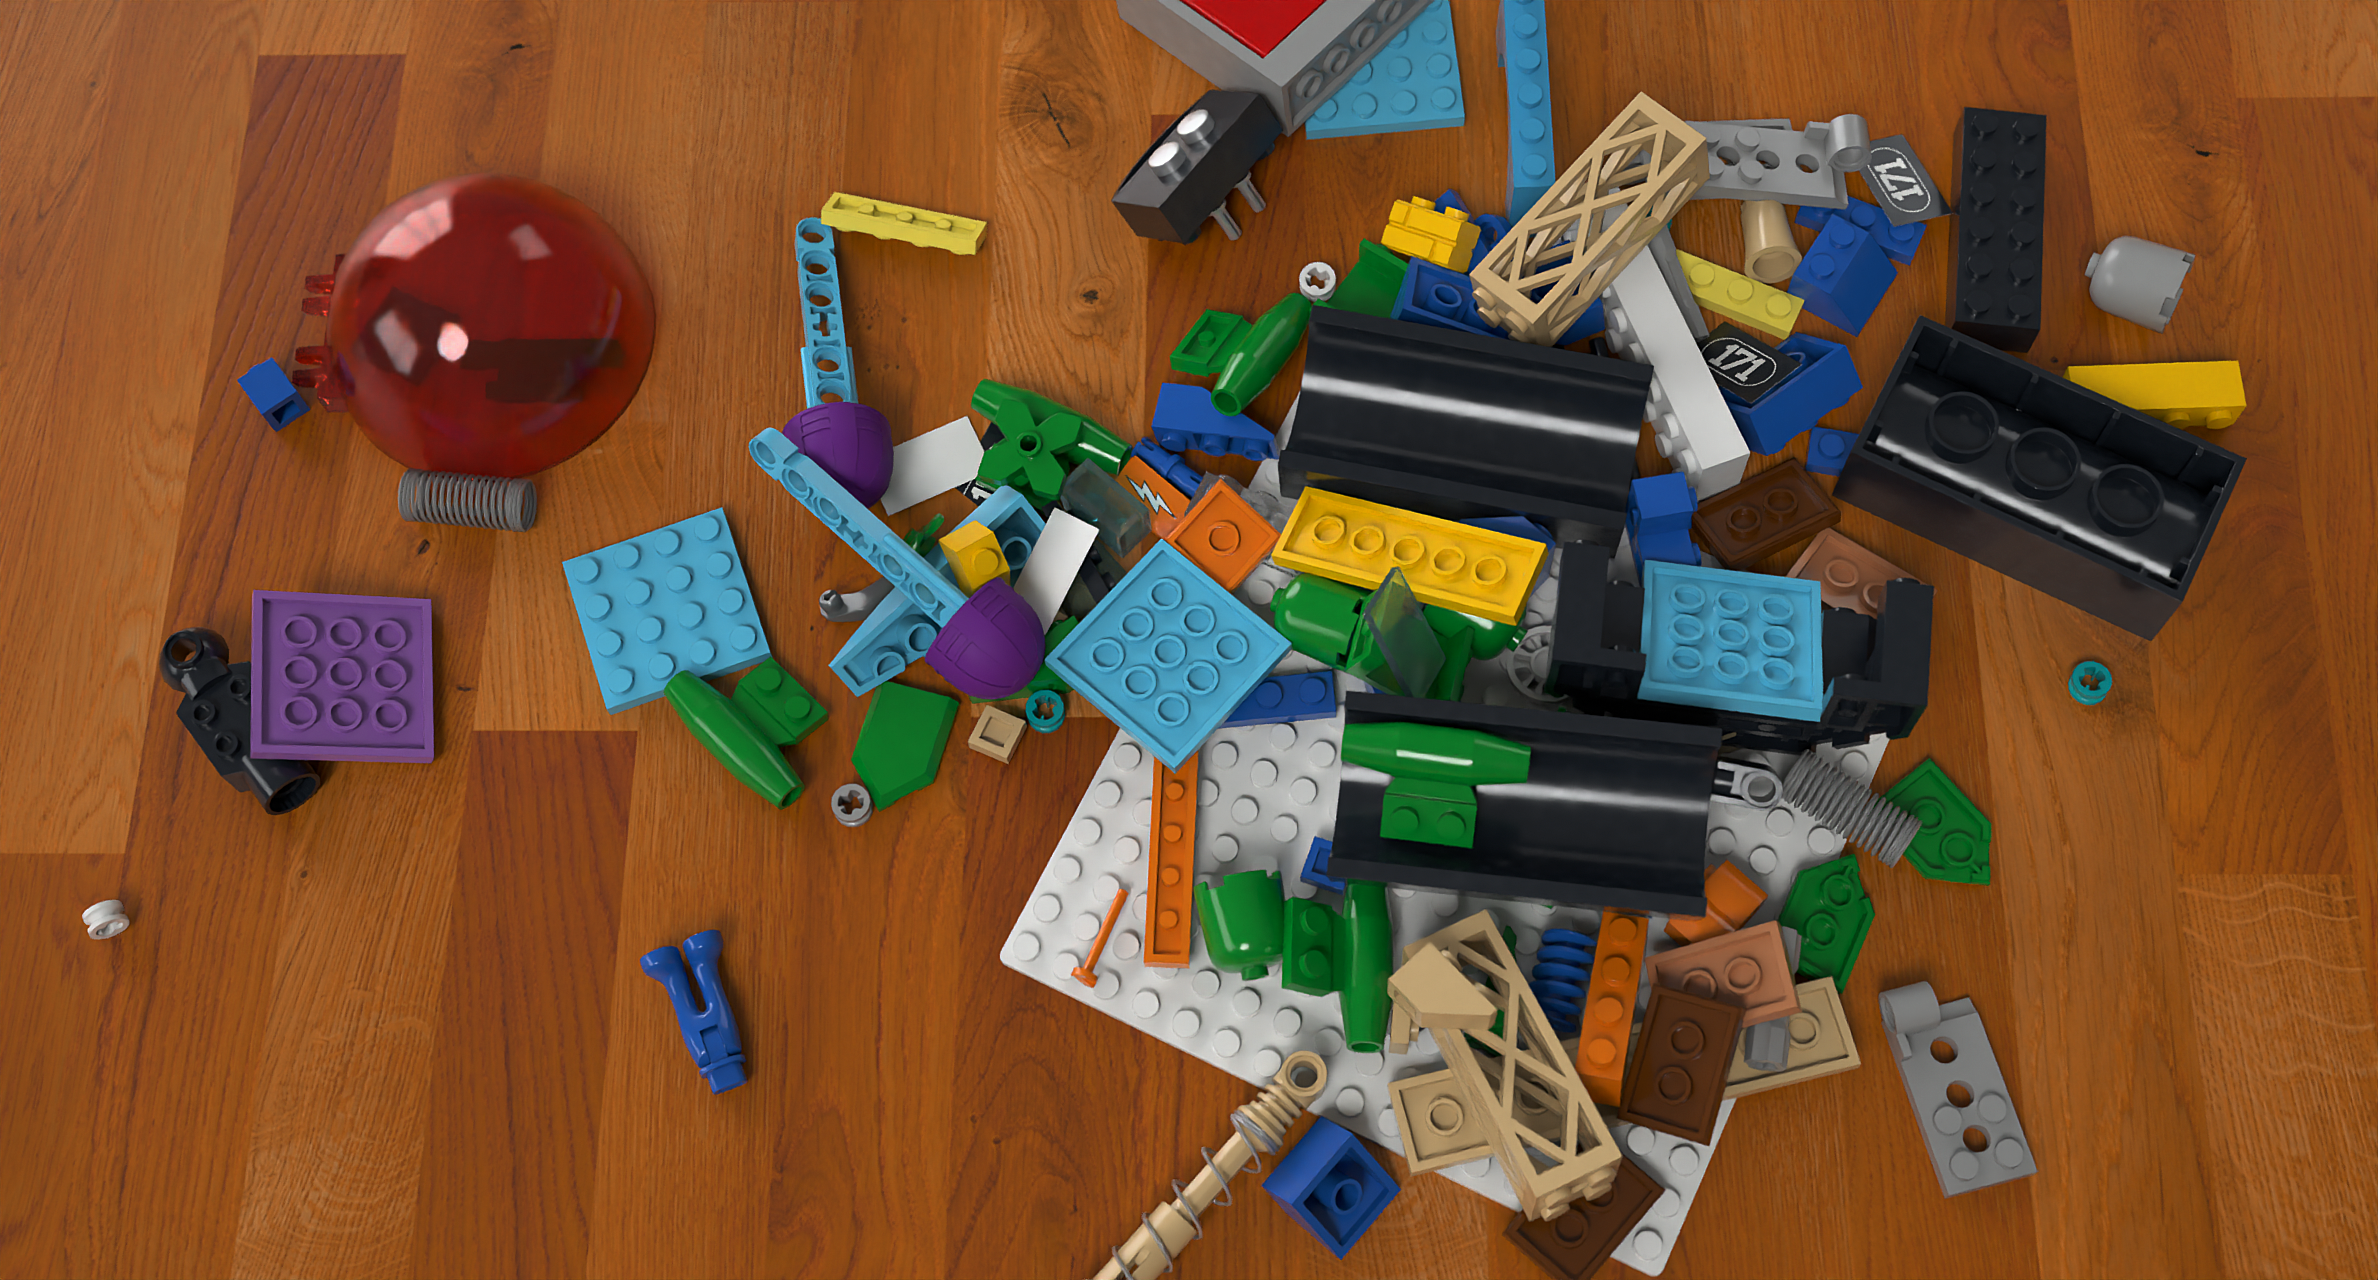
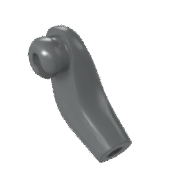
[819,576,895,622]

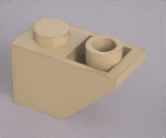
[1387,942,1497,1030]

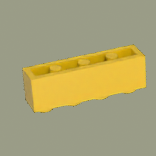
[2062,360,2247,429]

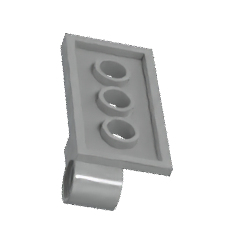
[1685,114,1872,210]
[1878,981,2038,1199]

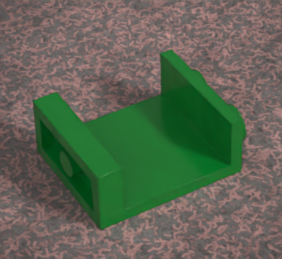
[1309,238,1408,318]
[1345,582,1474,702]

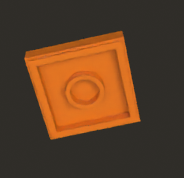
[1165,479,1281,595]

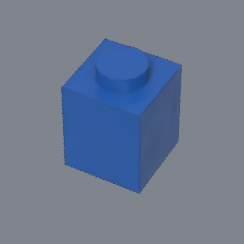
[237,357,311,432]

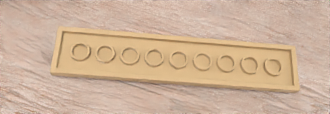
[1387,976,1861,1177]

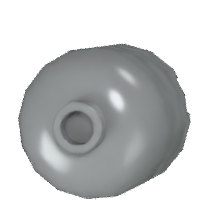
[2085,236,2196,334]

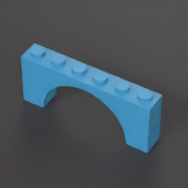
[1496,0,1556,238]

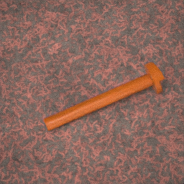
[1071,889,1129,988]

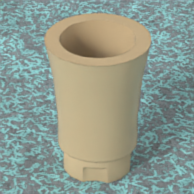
[1740,200,1803,283]

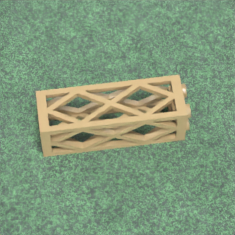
[1469,91,1710,347]
[1402,909,1623,1221]

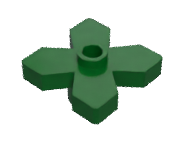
[978,398,1084,500]

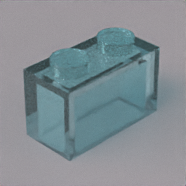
[1061,458,1152,558]

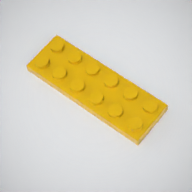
[1271,486,1549,626]

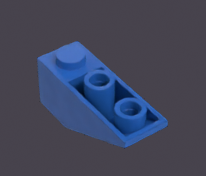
[1151,382,1280,461]

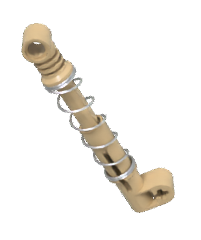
[1083,1050,1327,1280]

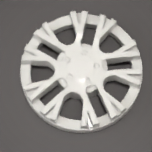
[1506,626,1571,705]

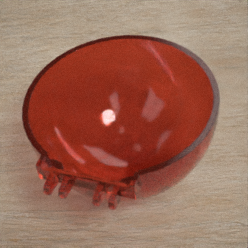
[291,172,656,483]

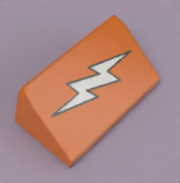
[1107,455,1195,540]

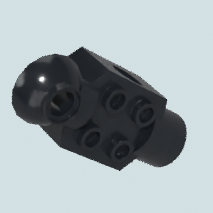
[159,627,320,815]

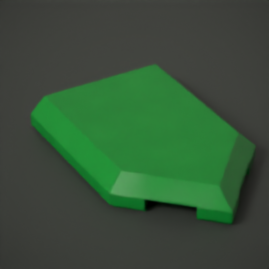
[851,681,960,812]
[1868,758,1992,886]
[1777,854,1875,994]

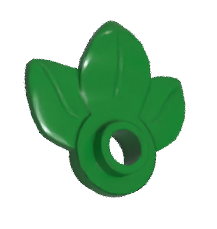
[902,513,944,558]

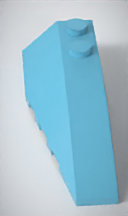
[829,485,1046,697]

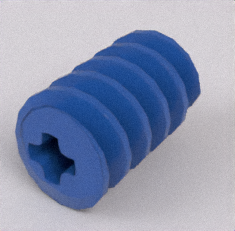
[1528,929,1597,1033]

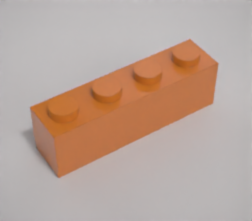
[1575,911,1649,1107]

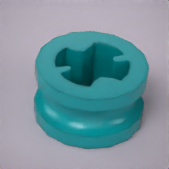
[2068,661,2112,705]
[1025,690,1065,733]

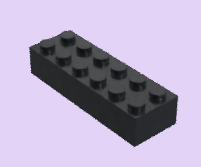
[1945,107,2047,353]

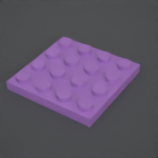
[250,590,434,763]

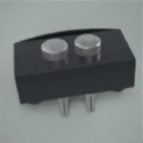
[1111,90,1283,245]

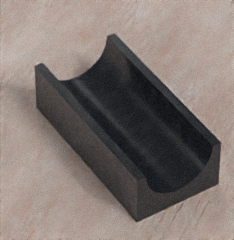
[1277,305,1654,559]
[1831,315,2247,641]
[1326,690,1722,921]

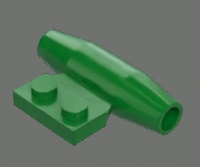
[1170,293,1312,416]
[971,378,1133,516]
[664,656,828,810]
[1341,722,1531,848]
[1282,884,1394,1054]

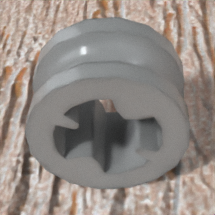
[831,784,873,827]

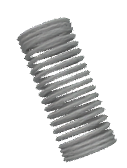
[398,468,537,533]
[1781,749,1922,868]

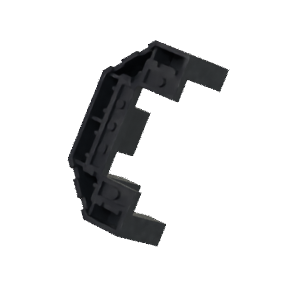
[1544,539,1934,756]

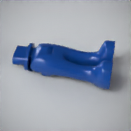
[640,930,747,1095]

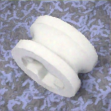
[1299,262,1336,302]
[82,900,129,940]

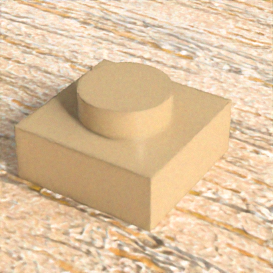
[968,705,1027,764]
[1389,1000,1419,1055]

